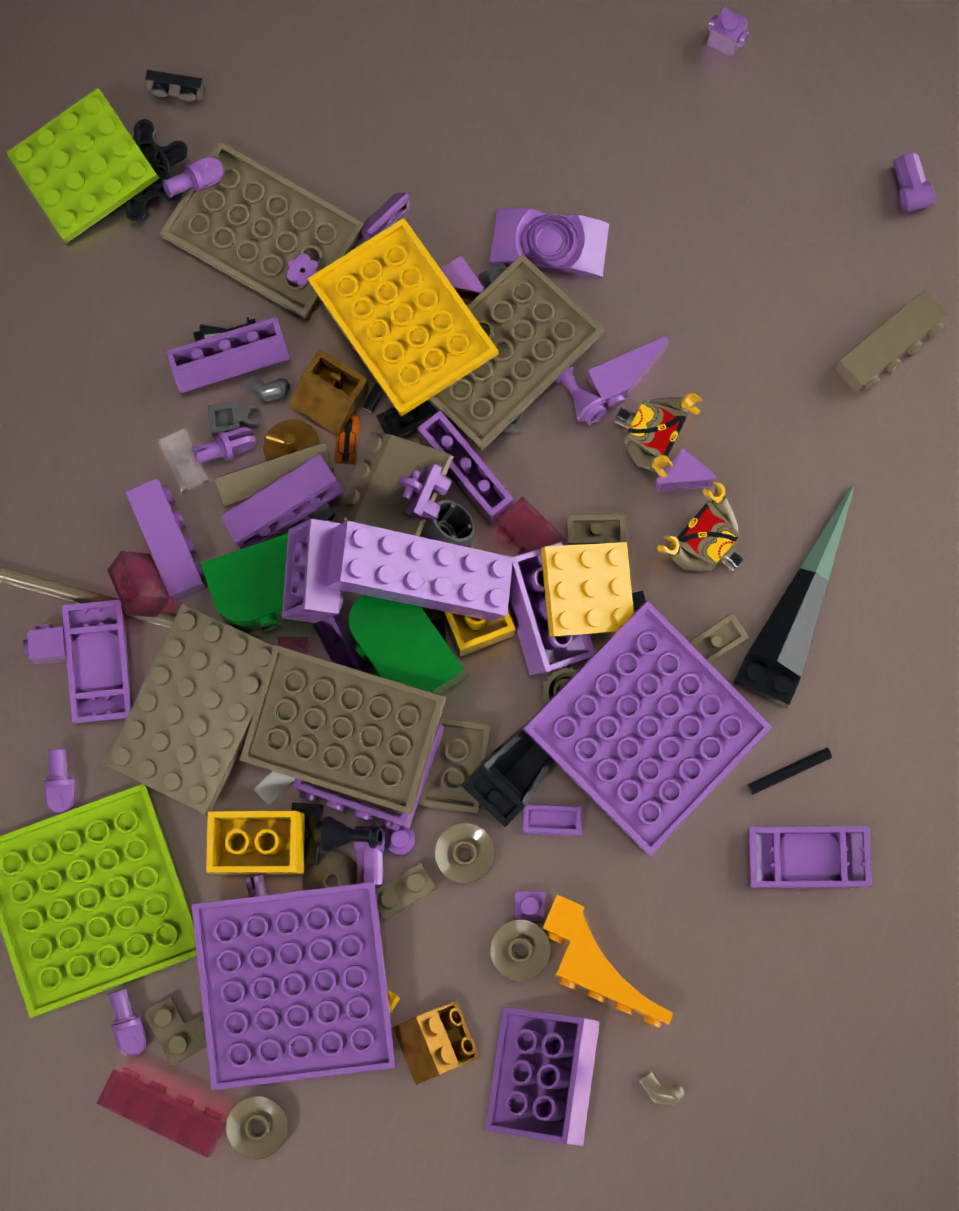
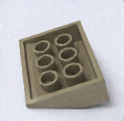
[331,432,454,536]

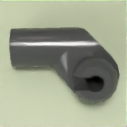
[245,376,290,402]

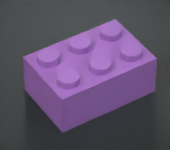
[282,519,343,623]

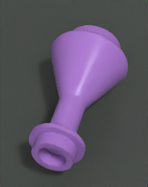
[555,366,607,425]

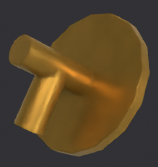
[263,419,320,461]

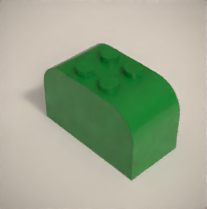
[200,533,299,633]
[349,595,468,695]

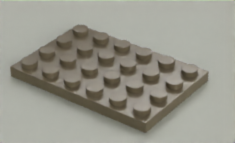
[160,141,365,320]
[428,254,604,451]
[104,604,273,816]
[240,645,446,814]

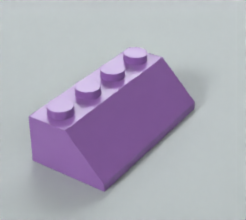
[508,542,595,675]

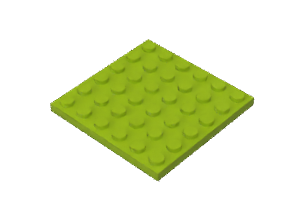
[0,784,197,1019]

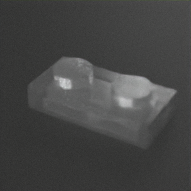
[158,428,209,494]

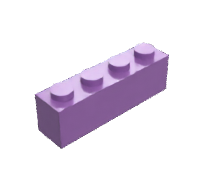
[166,316,290,393]
[417,411,514,525]
[221,454,344,549]
[125,478,206,603]

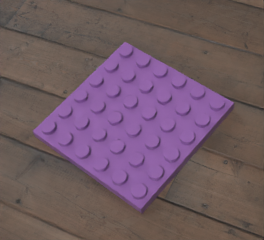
[522,601,772,856]
[191,882,396,1090]

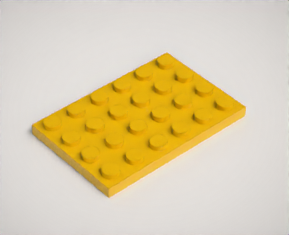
[307,218,499,416]

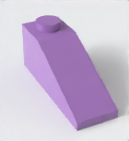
[586,336,669,408]

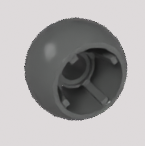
[419,500,476,548]

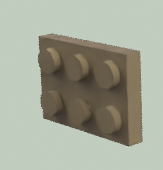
[419,718,491,814]

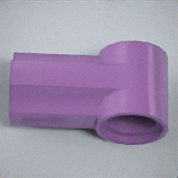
[893,152,935,212]
[354,826,386,886]

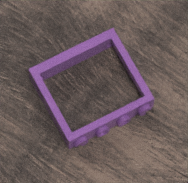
[292,723,445,831]

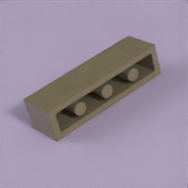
[835,290,948,394]

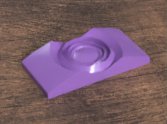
[490,208,609,279]
[62,599,132,724]
[748,826,872,889]

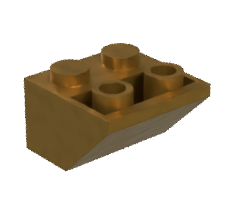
[289,349,369,436]
[393,1001,480,1085]

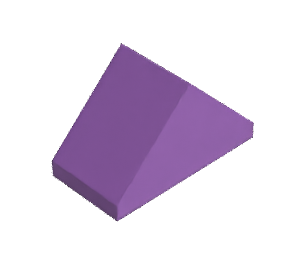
[440,256,484,301]
[654,448,715,491]

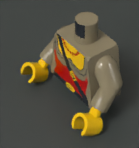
[614,393,703,478]
[657,481,745,572]

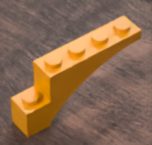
[542,895,674,1028]

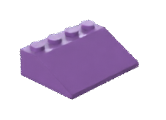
[485,1007,600,1146]

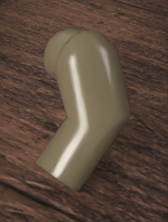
[639,1072,684,1106]

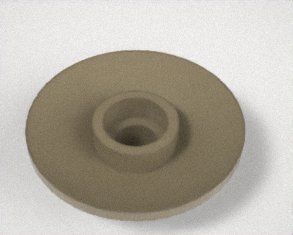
[435,823,495,884]
[303,852,357,890]
[490,920,551,981]
[226,1096,288,1160]

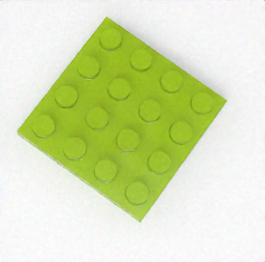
[6,88,159,243]

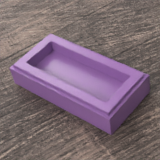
[522,804,583,837]

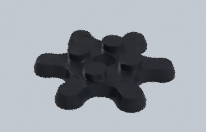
[125,119,188,222]

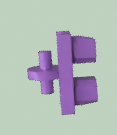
[398,464,452,520]

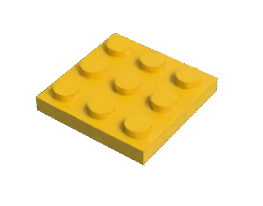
[541,542,634,637]

